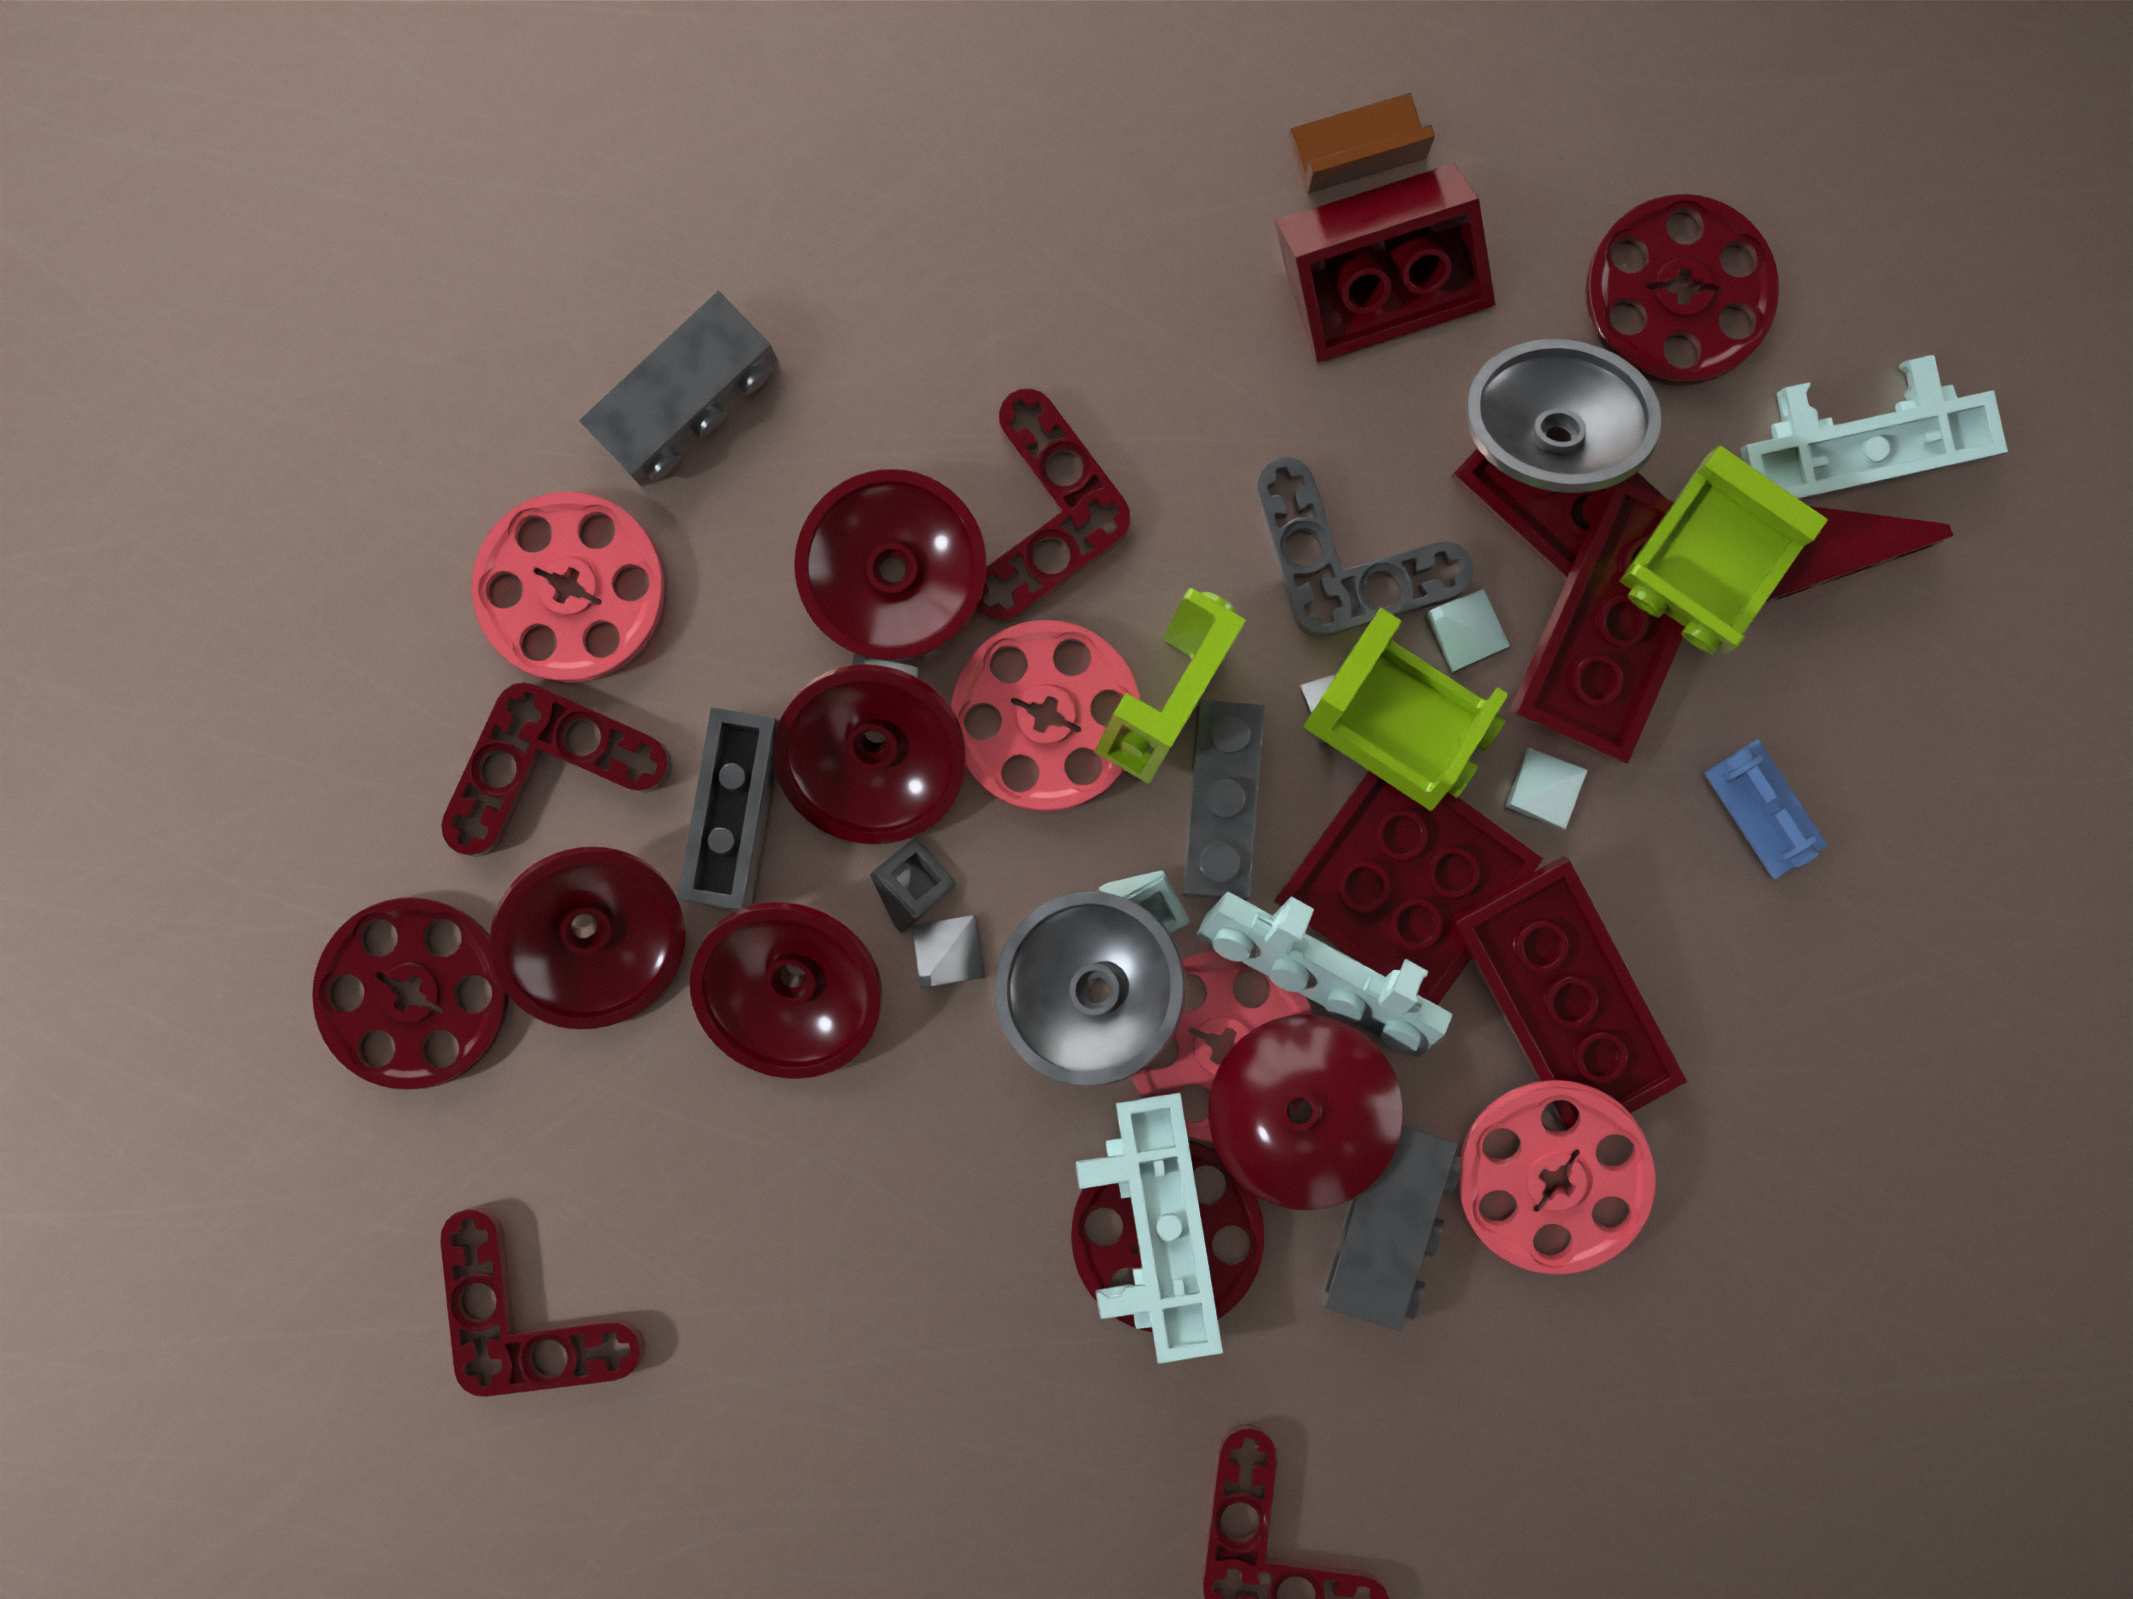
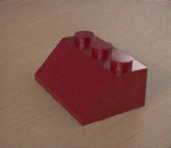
[1275,163,1496,363]

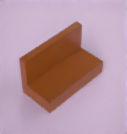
[1289,92,1435,194]

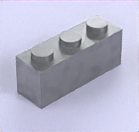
[579,290,777,486]
[1182,700,1265,901]
[678,707,779,910]
[1320,1126,1462,1332]

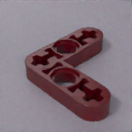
[977,388,1130,624]
[441,682,672,857]
[440,1207,645,1397]
[1202,1424,1390,1599]

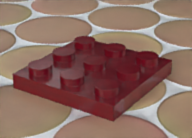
[1273,770,1543,1005]

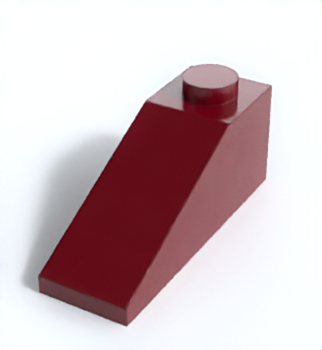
[1764,506,1953,605]

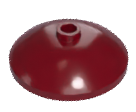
[794,469,987,661]
[773,664,966,844]
[490,846,686,1029]
[689,902,883,1079]
[1208,1015,1404,1210]

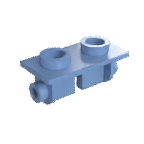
[1704,739,1828,880]

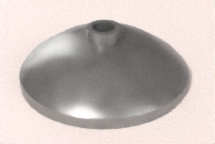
[1466,339,1662,493]
[994,891,1186,1086]

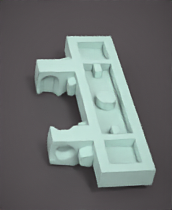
[1740,355,2008,500]
[1196,891,1452,1057]
[1075,1093,1223,1364]

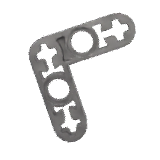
[1256,457,1473,638]

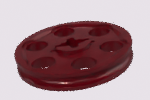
[1585,194,1779,386]
[312,897,509,1090]
[1071,1140,1264,1332]

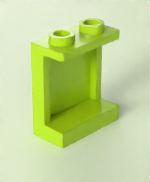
[1619,445,1828,655]
[1094,588,1246,784]
[1302,608,1509,811]

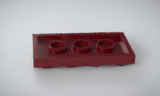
[1509,480,1685,764]
[1451,856,1688,1130]

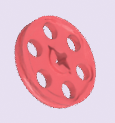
[472,492,665,683]
[951,620,1140,812]
[1131,950,1314,1142]
[1458,1080,1656,1274]

